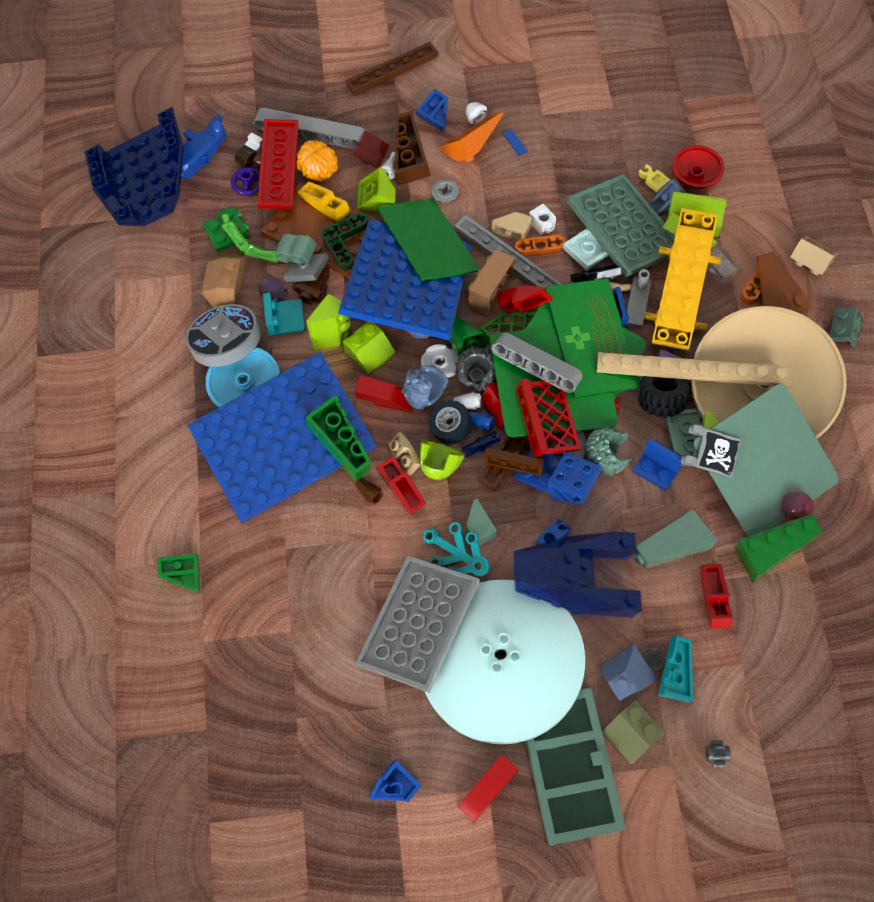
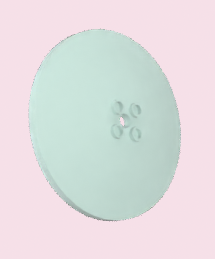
[425,580,585,744]

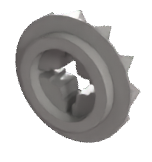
[431,179,459,204]

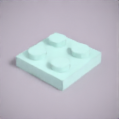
[563,229,609,271]

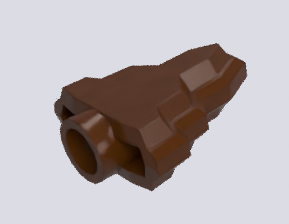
[292,266,330,304]

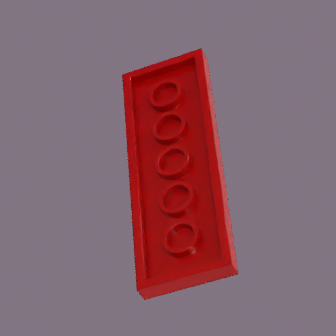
[257,119,299,210]

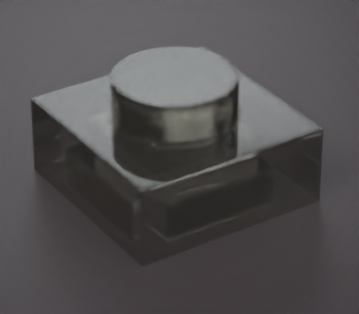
[641,647,666,672]

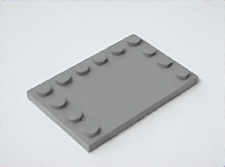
[355,556,480,693]

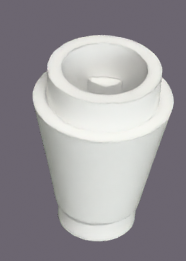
[453,391,481,410]

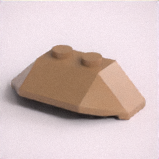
[201,253,247,308]

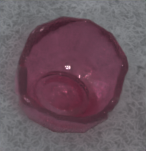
[781,492,814,520]

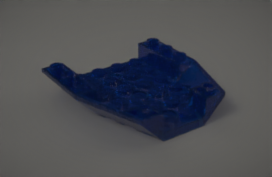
[84,107,184,226]

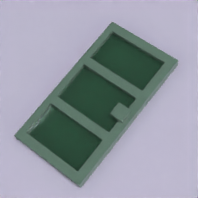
[525,688,626,846]

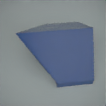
[369,759,421,802]

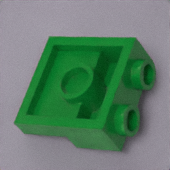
[202,206,249,253]

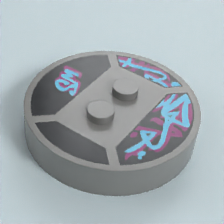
[186,304,261,367]

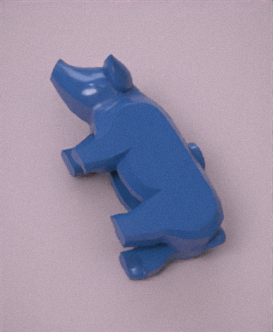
[165,115,227,179]

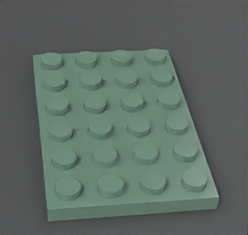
[566,174,675,277]

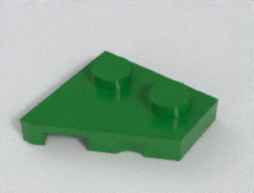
[157,553,200,593]

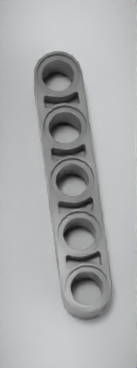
[492,332,583,393]

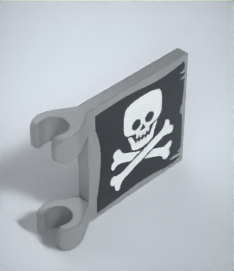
[681,425,741,478]

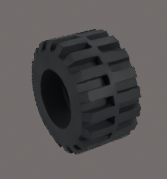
[638,376,689,418]

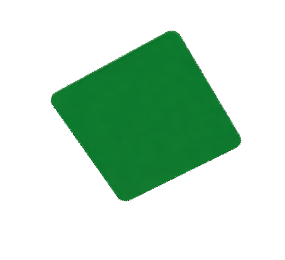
[490,328,618,437]

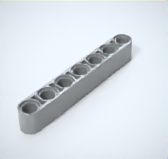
[253,108,367,150]

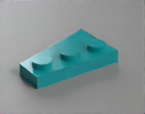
[658,636,693,703]

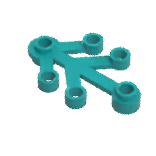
[423,522,490,576]

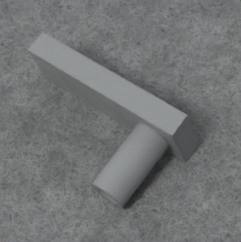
[627,269,652,329]

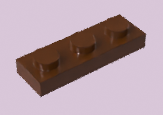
[485,448,544,477]

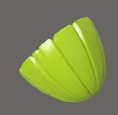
[420,440,465,480]

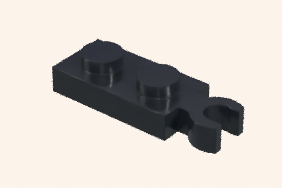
[570,264,622,283]

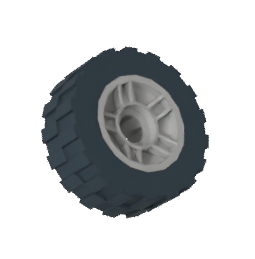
[428,400,473,444]

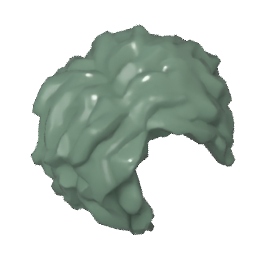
[584,427,632,477]

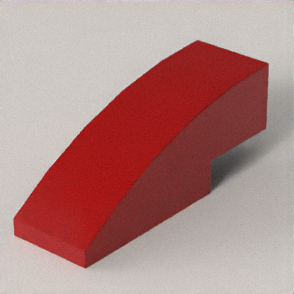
[497,286,553,314]
[355,376,412,412]
[376,456,427,514]
[700,564,733,629]
[458,755,518,822]

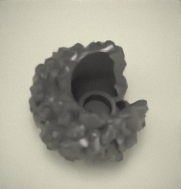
[455,345,497,392]

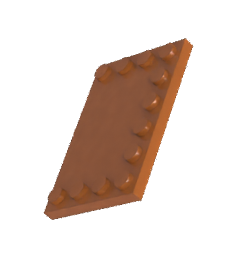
[260,182,385,278]

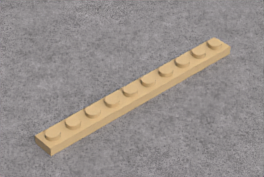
[597,352,791,387]

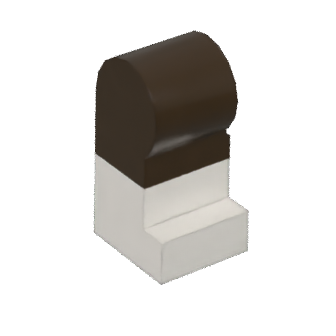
[235,133,263,167]

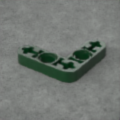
[321,212,369,271]

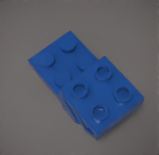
[515,449,601,504]

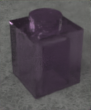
[258,273,288,302]

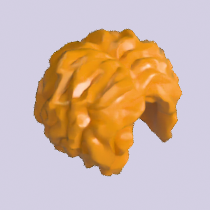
[296,140,338,182]

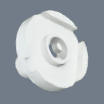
[421,344,457,378]

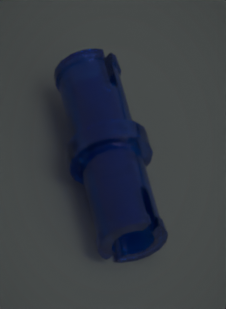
[461,431,500,458]

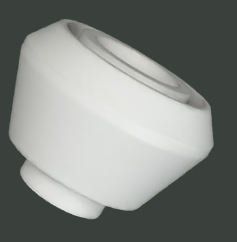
[466,102,487,124]

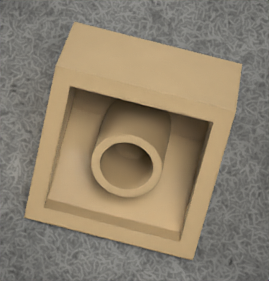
[790,236,838,276]

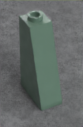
[633,510,718,569]

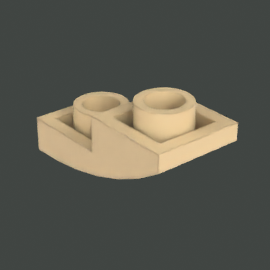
[389,432,421,476]

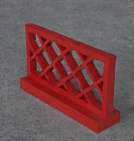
[515,379,581,458]

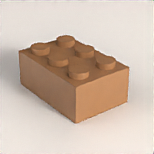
[468,249,515,318]

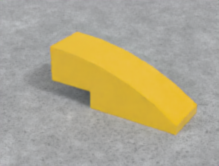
[297,182,351,222]

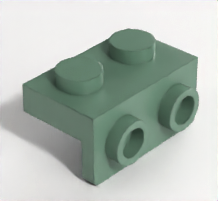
[829,307,863,347]

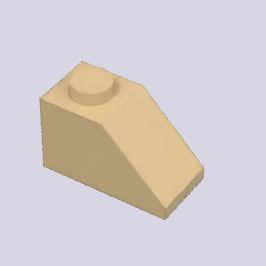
[491,212,532,241]

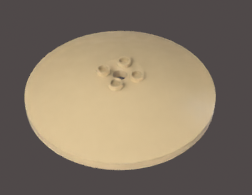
[690,306,847,439]

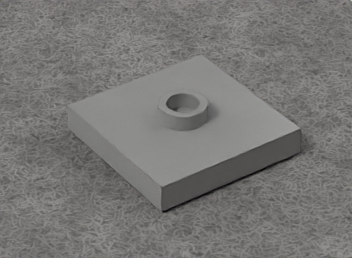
[283,253,329,282]

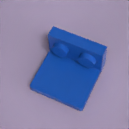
[632,439,682,491]

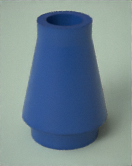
[469,411,495,432]

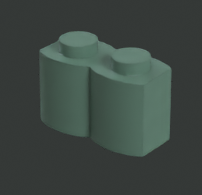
[275,234,317,265]

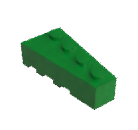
[306,395,371,482]
[735,514,822,583]

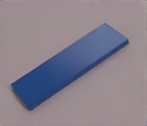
[503,129,527,156]

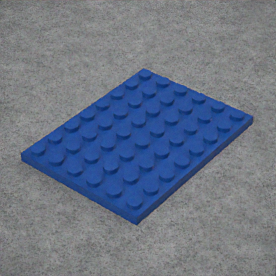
[338,220,472,341]
[187,352,377,523]

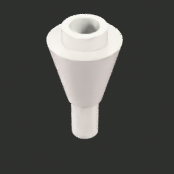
[382,152,396,179]

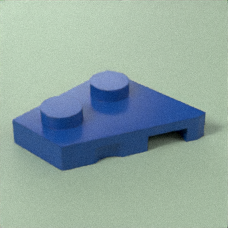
[416,89,448,131]

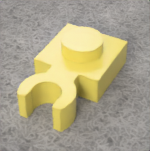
[638,164,670,193]

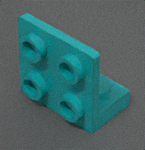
[263,293,305,336]

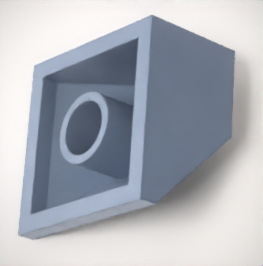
[599,644,658,703]

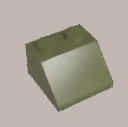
[602,700,665,766]

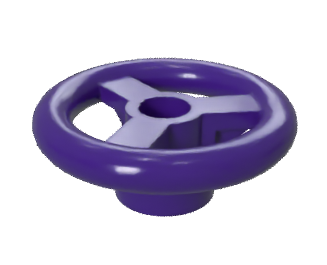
[231,167,260,195]

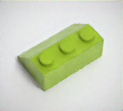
[667,192,727,237]
[307,294,352,351]

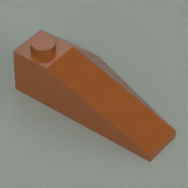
[756,252,810,315]

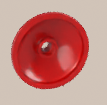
[672,145,725,189]

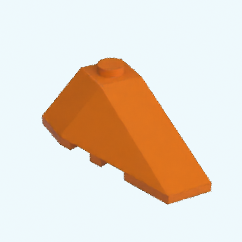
[438,111,504,163]

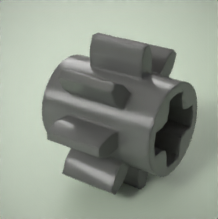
[705,740,731,768]

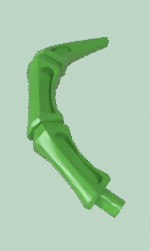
[221,214,311,263]

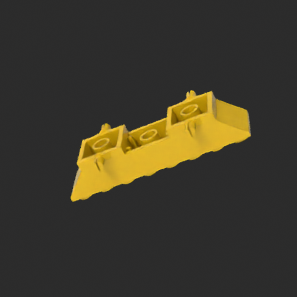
[644,208,721,351]

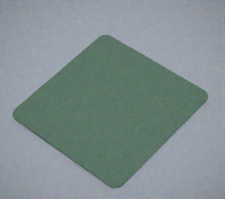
[693,384,839,537]

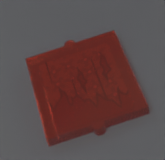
[354,131,389,169]

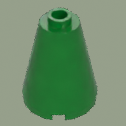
[449,315,489,357]

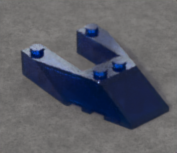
[513,532,642,617]

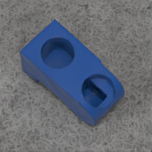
[534,519,571,559]

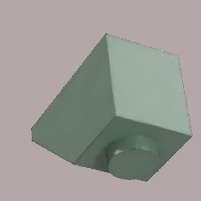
[465,499,497,546]

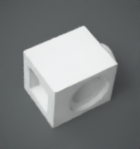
[529,204,556,236]

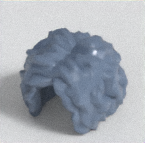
[401,365,449,410]

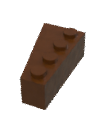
[394,111,431,185]

